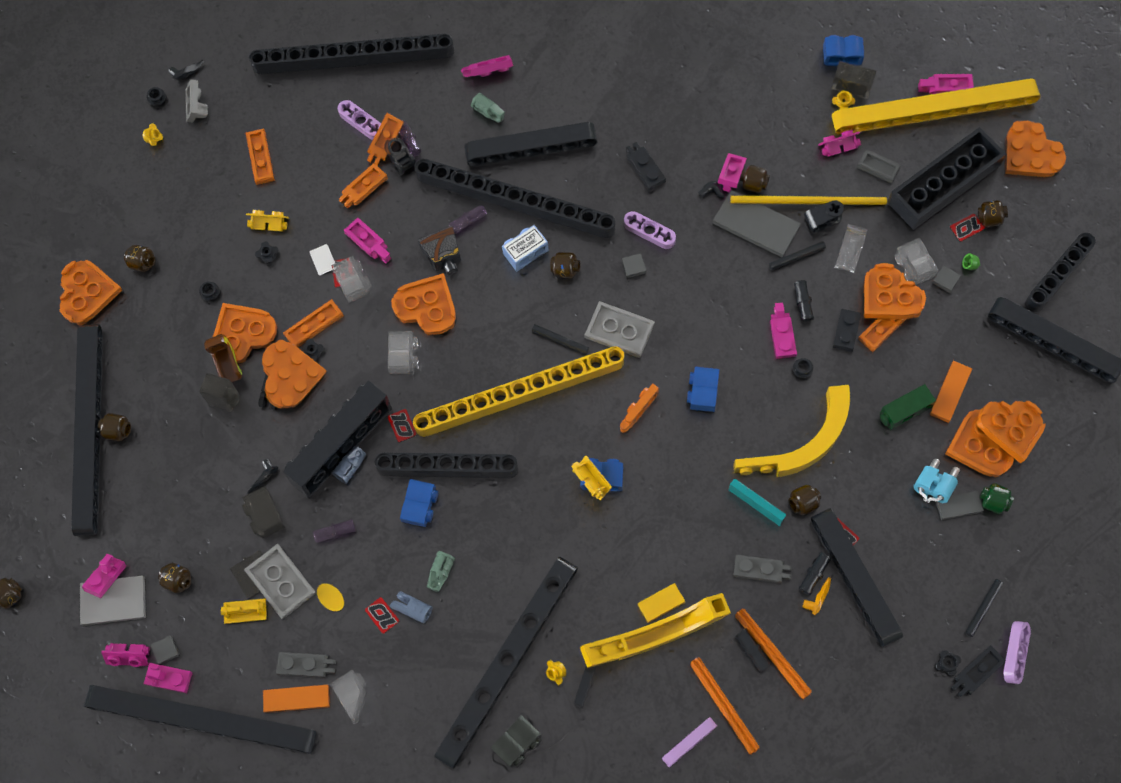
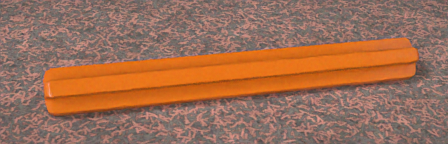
[735,609,812,699]
[690,657,759,754]

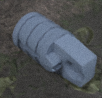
[332,446,366,484]

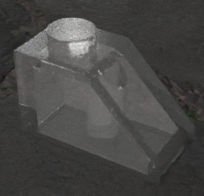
[835,224,867,272]
[330,670,367,724]

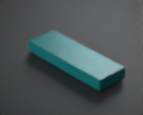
[729,479,786,526]

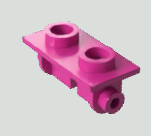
[818,130,861,157]
[101,643,150,667]

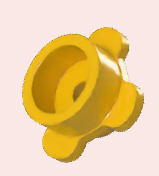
[832,90,855,109]
[143,123,163,146]
[546,660,566,685]

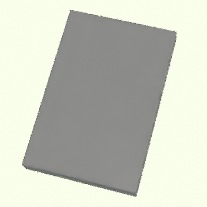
[584,301,655,358]
[244,544,316,620]
[80,575,146,626]

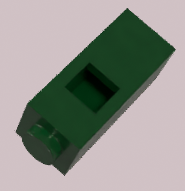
[880,384,936,430]

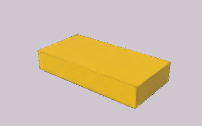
[637,583,685,623]

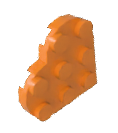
[1005,121,1066,177]
[59,260,122,325]
[864,263,926,319]
[391,273,456,335]
[213,303,277,363]
[262,340,327,409]
[977,401,1045,463]
[945,409,1014,478]

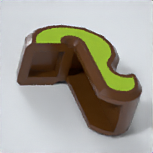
[204,334,243,385]

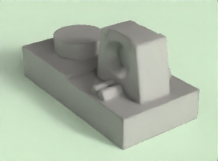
[186,79,208,123]

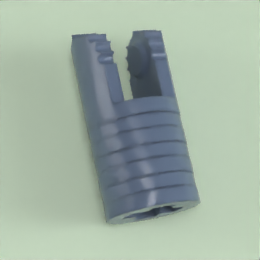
[390,591,433,624]

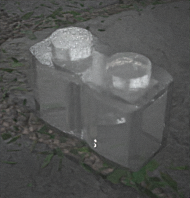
[895,238,938,285]
[331,256,372,303]
[388,331,418,374]

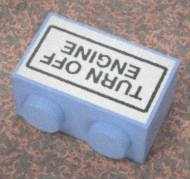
[502,225,549,271]

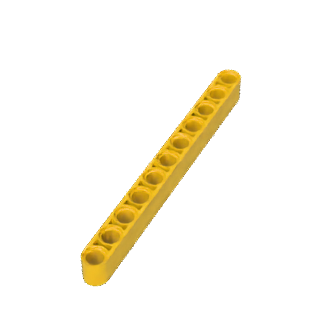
[831,79,1041,135]
[413,346,624,437]

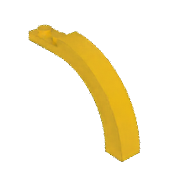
[733,385,850,477]
[580,593,731,668]

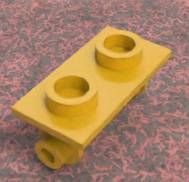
[246,210,289,232]
[571,455,612,500]
[221,598,267,624]

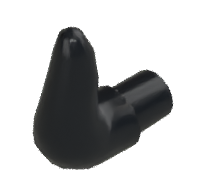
[698,181,725,198]

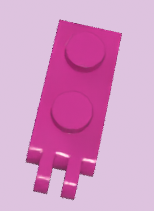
[461,55,513,77]

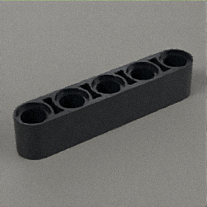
[1025,233,1096,312]

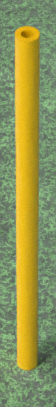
[730,196,887,205]

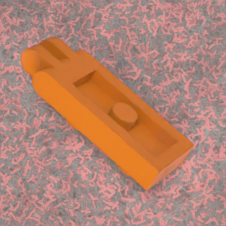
[367,113,404,166]
[339,163,388,208]
[620,383,659,433]

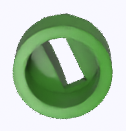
[962,253,980,270]

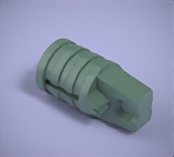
[471,93,505,123]
[427,551,455,592]

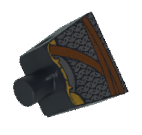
[418,225,461,275]

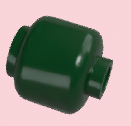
[980,483,1014,514]

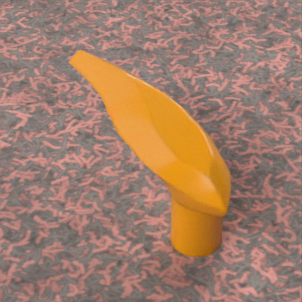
[802,577,831,615]

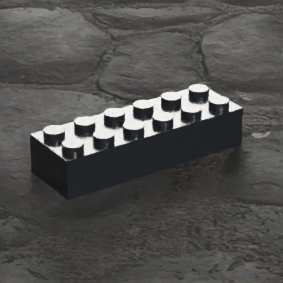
[887,127,1006,230]
[283,380,392,498]

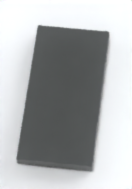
[713,190,801,258]

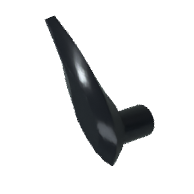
[169,60,204,80]
[247,459,278,494]

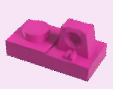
[718,153,747,192]
[82,554,126,598]
[144,663,192,694]

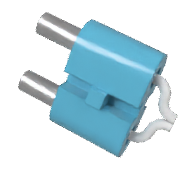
[914,459,960,503]

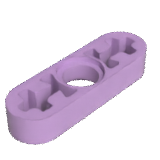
[338,100,381,140]
[624,211,676,249]
[1004,621,1031,684]
[662,717,717,767]

